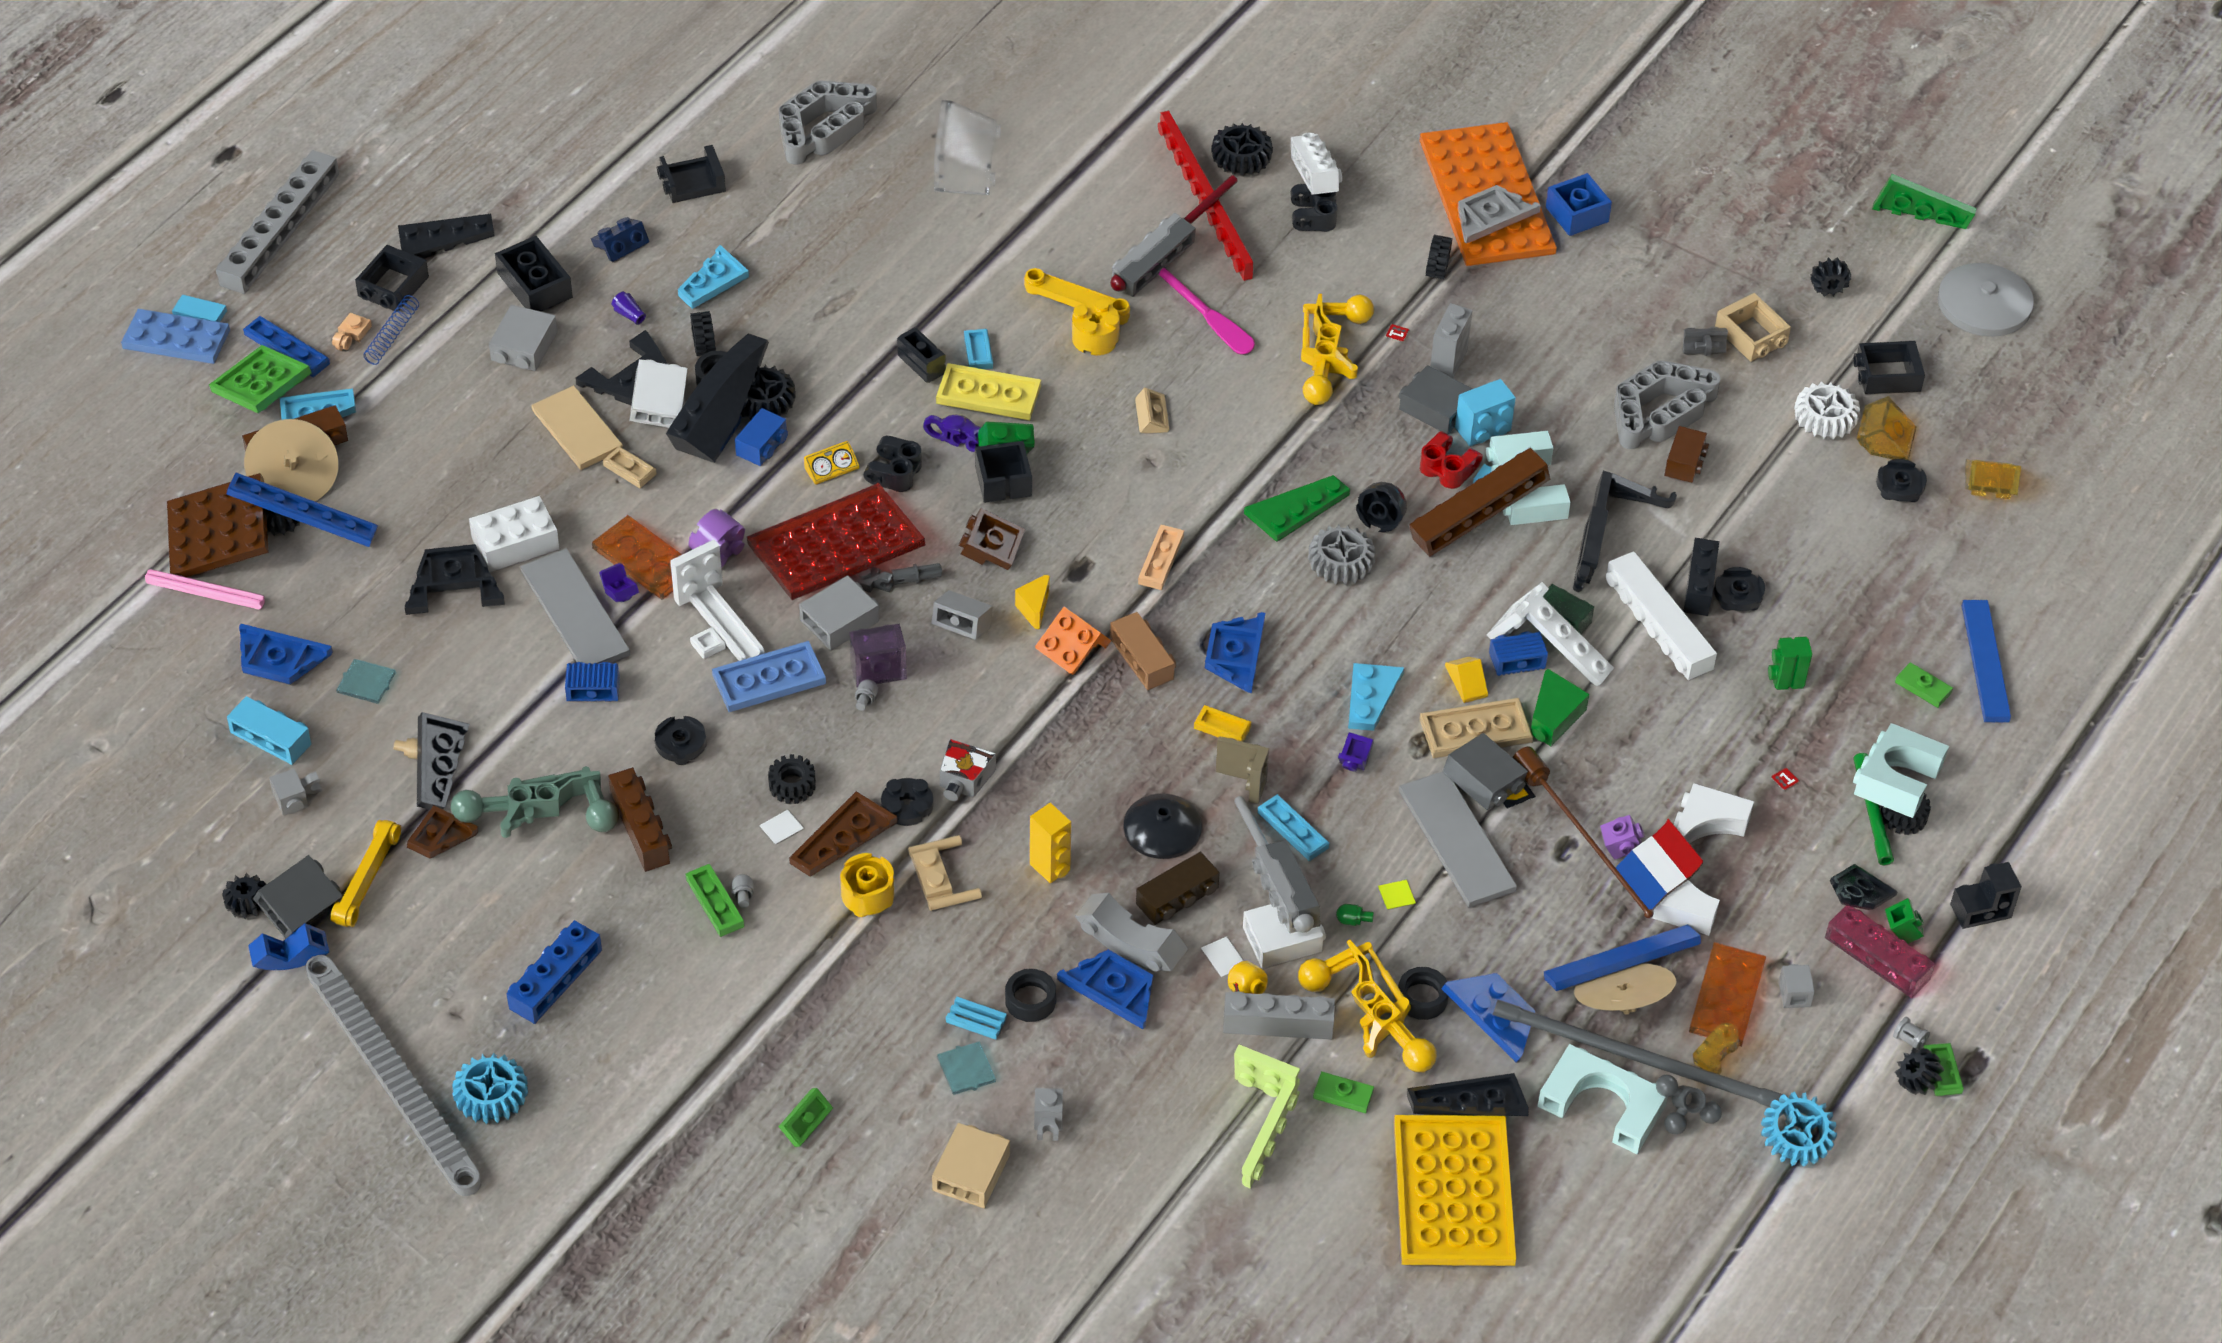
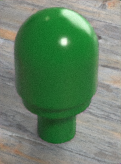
[1336,904,1374,926]

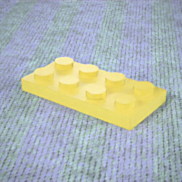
[936,363,1041,420]

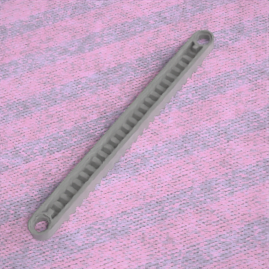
[306,955,481,1196]

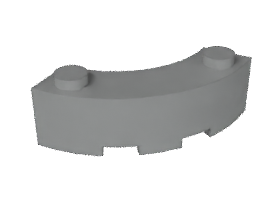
[1075,893,1188,972]

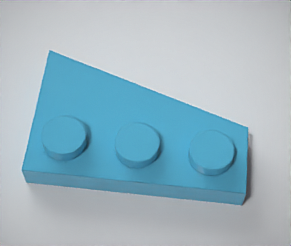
[678,245,749,309]
[280,388,356,420]
[1348,663,1404,731]

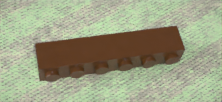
[1409,447,1551,557]

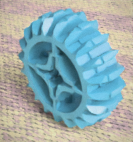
[452,1053,528,1125]
[1761,1091,1837,1167]

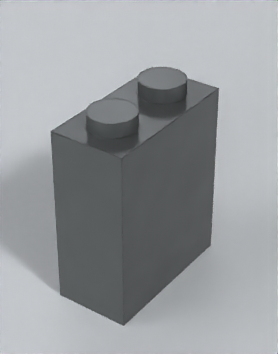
[1399,365,1473,434]
[1443,733,1528,810]
[253,855,342,939]

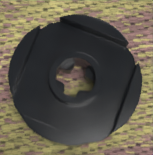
[1876,459,1927,502]
[1714,567,1765,611]
[654,716,707,765]
[881,778,934,826]

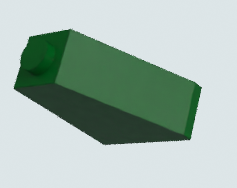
[1531,669,1589,747]

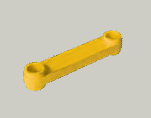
[1024,268,1130,325]
[331,820,401,927]

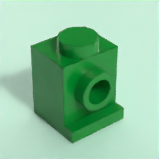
[1885,898,1924,945]

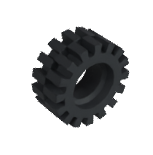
[1425,234,1453,280]
[690,311,716,356]
[768,754,816,804]
[1881,793,1931,835]

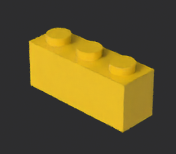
[1030,803,1071,884]

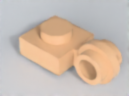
[332,313,372,351]

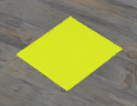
[1378,880,1416,909]

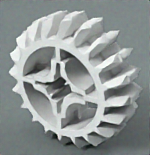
[1794,381,1860,440]

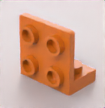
[1035,607,1111,675]

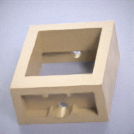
[1715,293,1791,362]

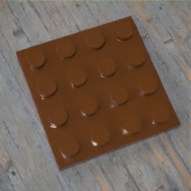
[167,473,269,577]

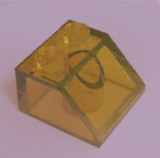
[1857,396,1917,460]
[1965,459,2021,499]

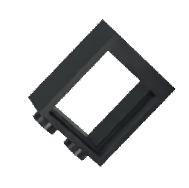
[355,245,429,312]
[1853,341,1925,394]

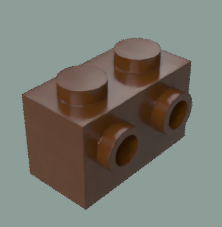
[1664,426,1709,483]

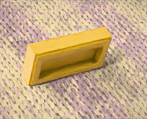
[1194,705,1251,742]

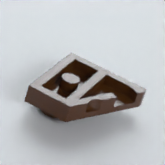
[407,805,478,859]

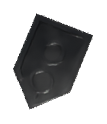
[1830,864,1898,910]

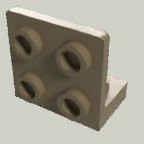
[1216,736,1269,804]

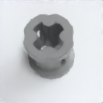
[1893,1017,1930,1050]

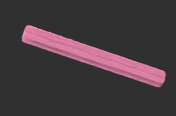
[145,569,265,610]

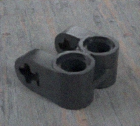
[1290,184,1338,232]
[863,435,922,492]

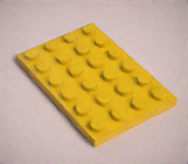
[1394,1115,1516,1266]

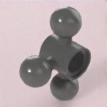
[1656,1075,1722,1135]

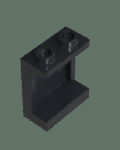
[656,145,726,203]

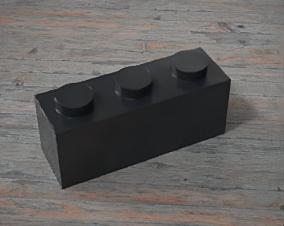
[1683,537,1720,616]

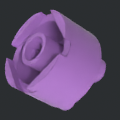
[689,509,746,568]

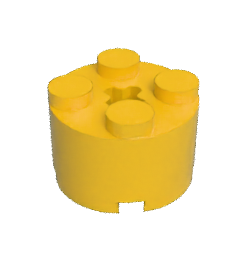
[1072,299,1120,356]
[840,853,894,917]

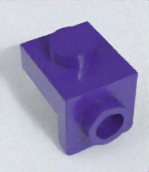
[599,563,639,602]
[1338,732,1374,772]

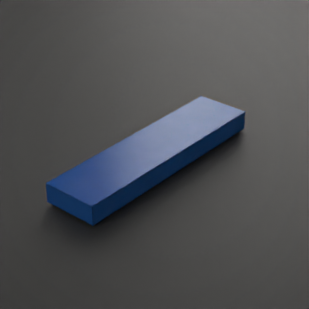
[243,316,330,378]

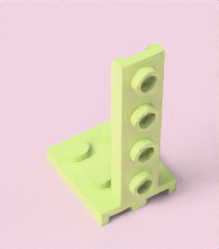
[1234,1045,1300,1189]

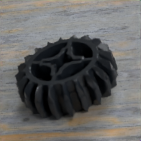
[1211,123,1273,176]
[741,364,796,420]

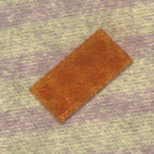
[592,515,682,600]
[1689,942,1766,1047]

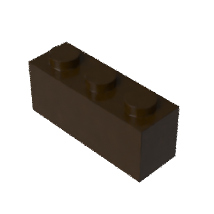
[1136,851,1220,925]

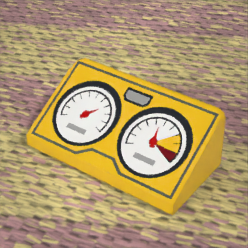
[804,441,859,485]

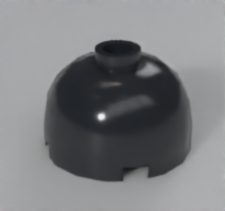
[1356,482,1407,533]

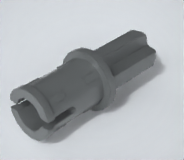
[891,563,942,585]

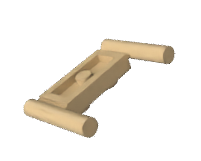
[908,835,982,911]

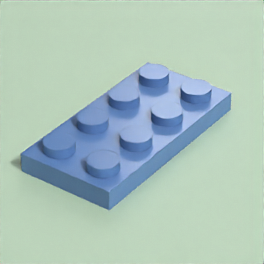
[121,309,230,364]
[712,641,826,712]

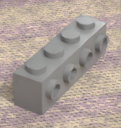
[1223,991,1335,1040]

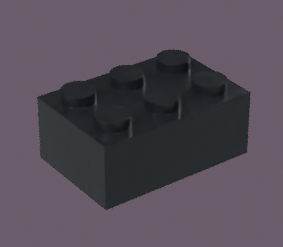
[495,236,573,312]

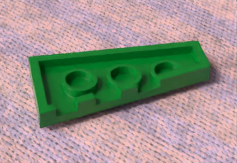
[1872,174,1977,229]
[1244,475,1350,542]

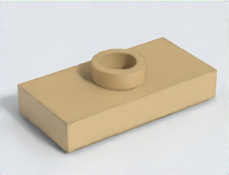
[603,446,657,488]

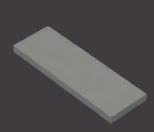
[520,548,630,664]
[1399,771,1517,908]

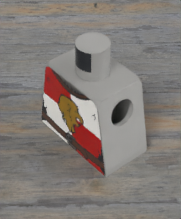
[940,739,996,801]

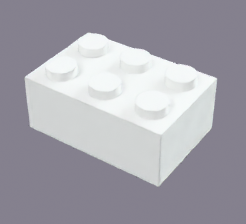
[469,496,560,572]

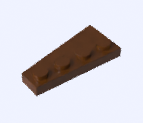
[789,791,897,877]

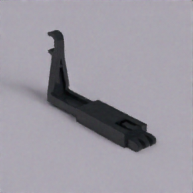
[1573,470,1677,592]

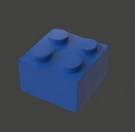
[1546,173,1612,236]

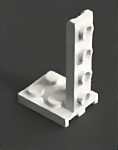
[670,540,765,661]
[1486,582,1614,686]

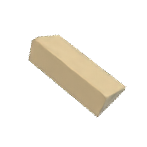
[1135,387,1170,433]

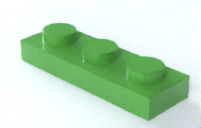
[685,864,744,937]

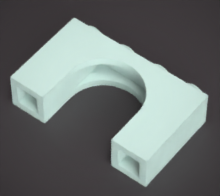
[1486,431,1571,525]
[1853,723,1949,818]
[1537,1044,1668,1154]

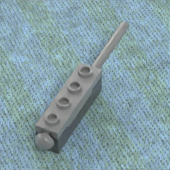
[1234,796,1320,933]

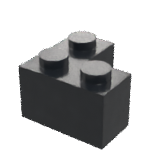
[1950,862,2022,929]

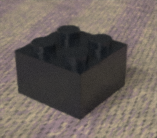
[975,441,1032,503]

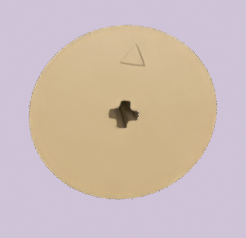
[244,419,338,501]
[1574,963,1676,1014]

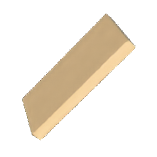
[532,385,623,470]
[1420,698,1533,758]

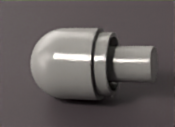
[855,679,878,711]
[732,874,754,908]

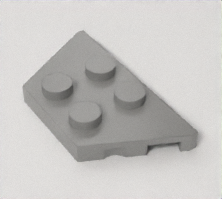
[1458,185,1541,244]

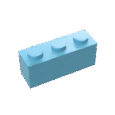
[227,696,311,765]

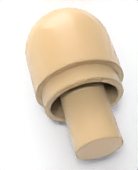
[394,738,417,759]

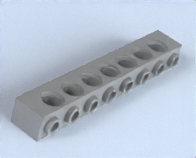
[216,150,339,294]

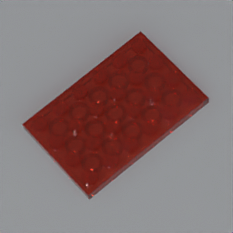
[747,483,926,600]

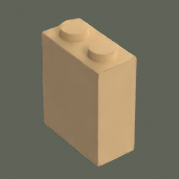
[932,1123,1010,1209]

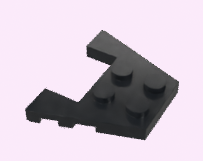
[575,330,668,406]
[405,544,505,615]

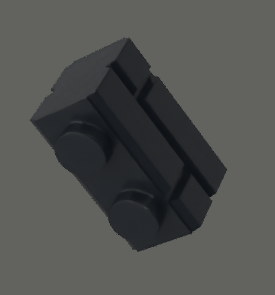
[897,327,946,383]

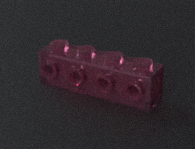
[1825,906,1935,998]

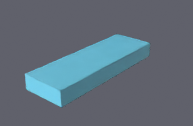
[1257,794,1329,861]

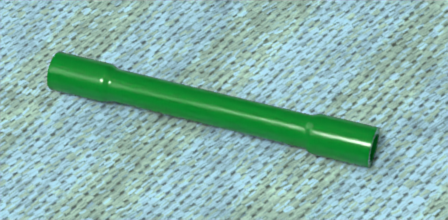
[1853,753,1894,866]

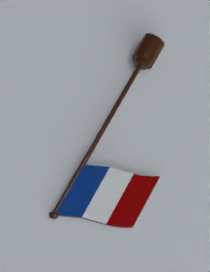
[1512,746,1703,918]

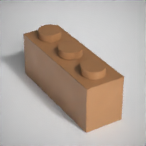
[1110,612,1176,690]

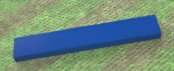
[226,473,378,547]
[1961,600,2011,722]
[1543,924,1701,991]

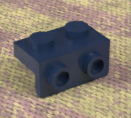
[591,217,649,262]

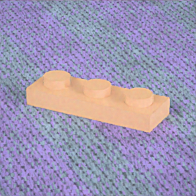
[1138,525,1184,590]

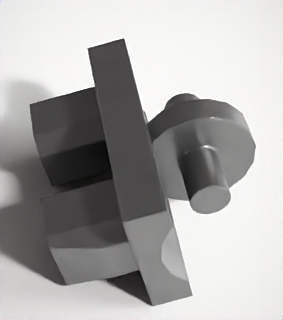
[1683,327,1728,356]

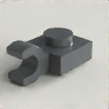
[849,562,894,593]

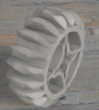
[1308,524,1375,585]

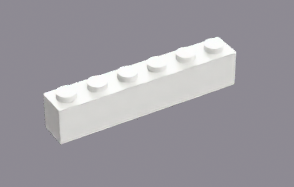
[1606,551,1717,680]

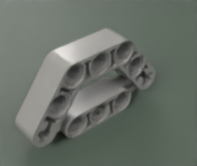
[779,80,877,165]
[1614,360,1720,449]

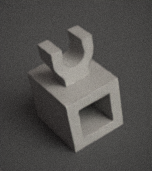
[269,769,322,816]
[1034,1088,1063,1141]

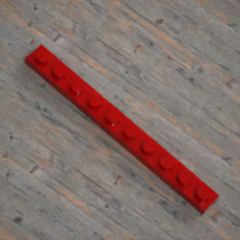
[1158,110,1253,281]

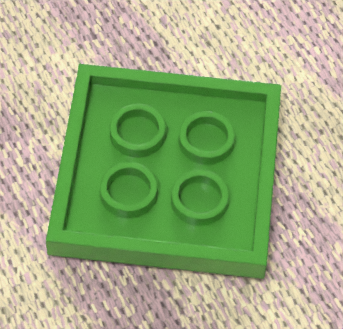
[209,345,311,413]

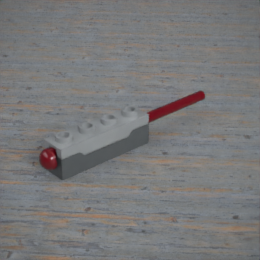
[1110,175,1238,297]

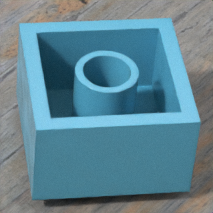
[1455,379,1516,446]

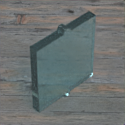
[336,659,396,704]
[937,1041,996,1095]

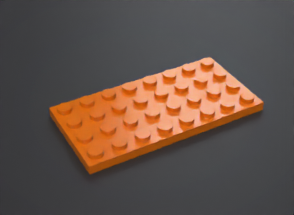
[1419,122,1557,266]

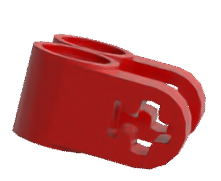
[1420,431,1483,489]

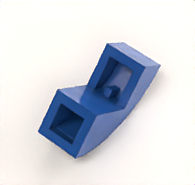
[248,923,330,970]

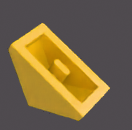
[1015,575,1050,629]
[1445,657,1488,703]

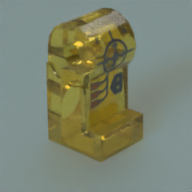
[1693,1023,1740,1074]

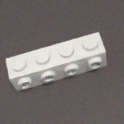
[1291,133,1342,194]

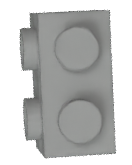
[932,590,993,640]

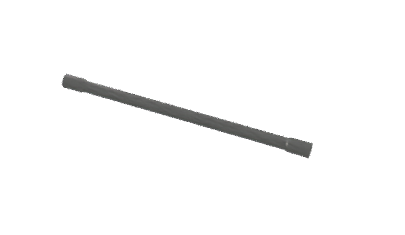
[1493,1000,1788,1108]

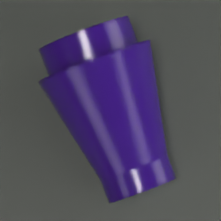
[611,291,646,325]

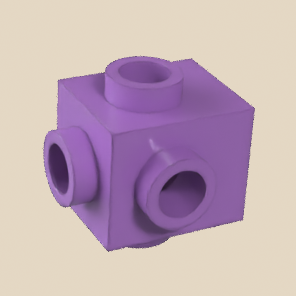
[1600,815,1645,860]

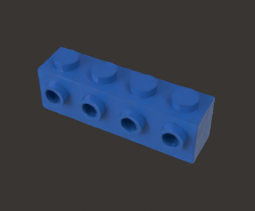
[506,920,602,1024]

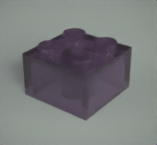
[849,623,907,688]

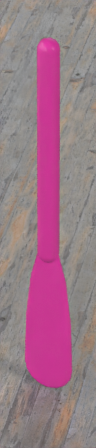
[1158,268,1255,355]

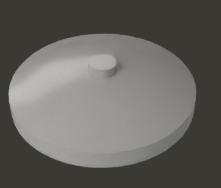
[1938,263,2034,336]

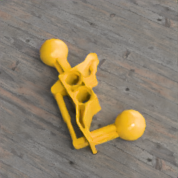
[1301,294,1375,405]
[1298,940,1437,1073]

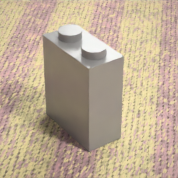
[1430,303,1473,378]
[489,305,557,371]
[799,575,880,651]

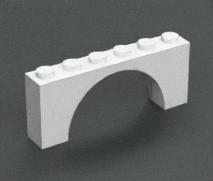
[1652,783,1754,936]

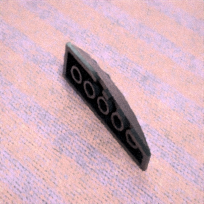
[666,333,769,463]

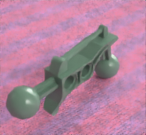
[450,766,619,838]

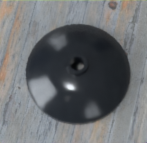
[1123,793,1202,859]

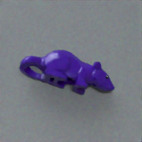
[923,414,981,452]

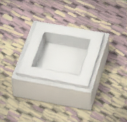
[690,627,726,659]

